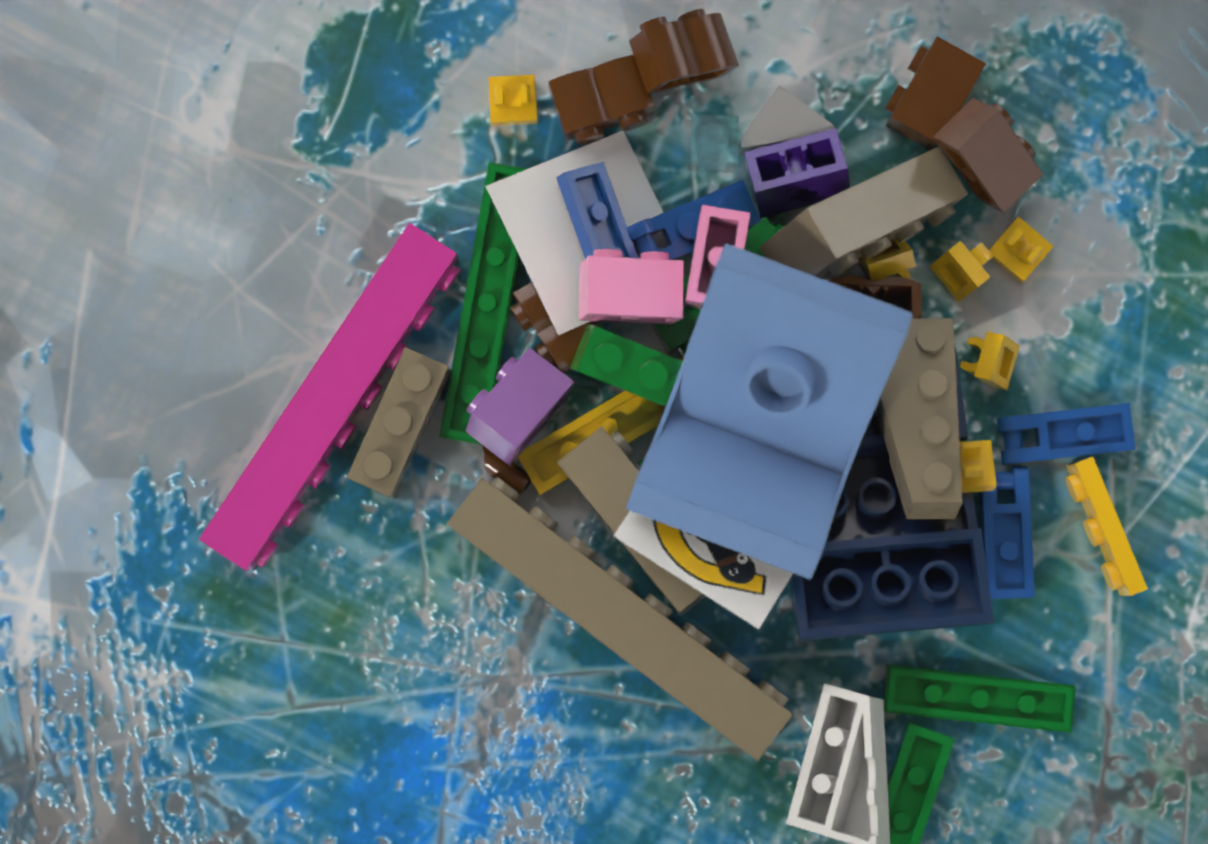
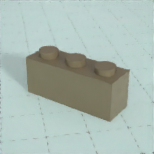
[347,347,451,499]

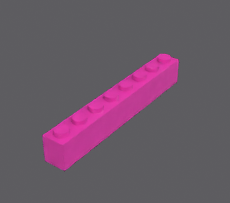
[198,222,461,571]

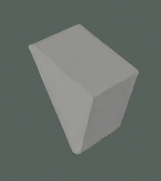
[737,86,834,156]

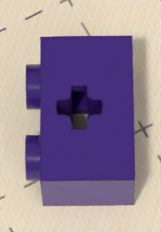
[744,128,850,218]

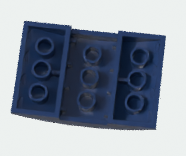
[789,348,994,641]

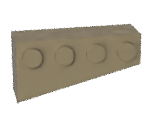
[759,147,968,279]
[875,318,962,519]
[557,426,706,617]

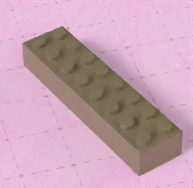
[447,477,793,761]

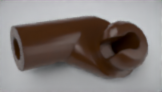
[482,445,532,495]

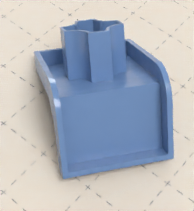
[626,243,913,580]

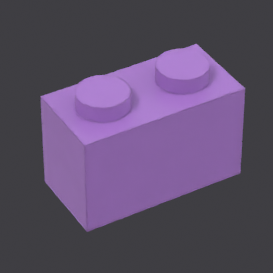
[466,348,574,466]

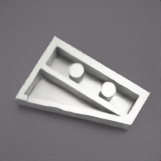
[786,683,890,844]

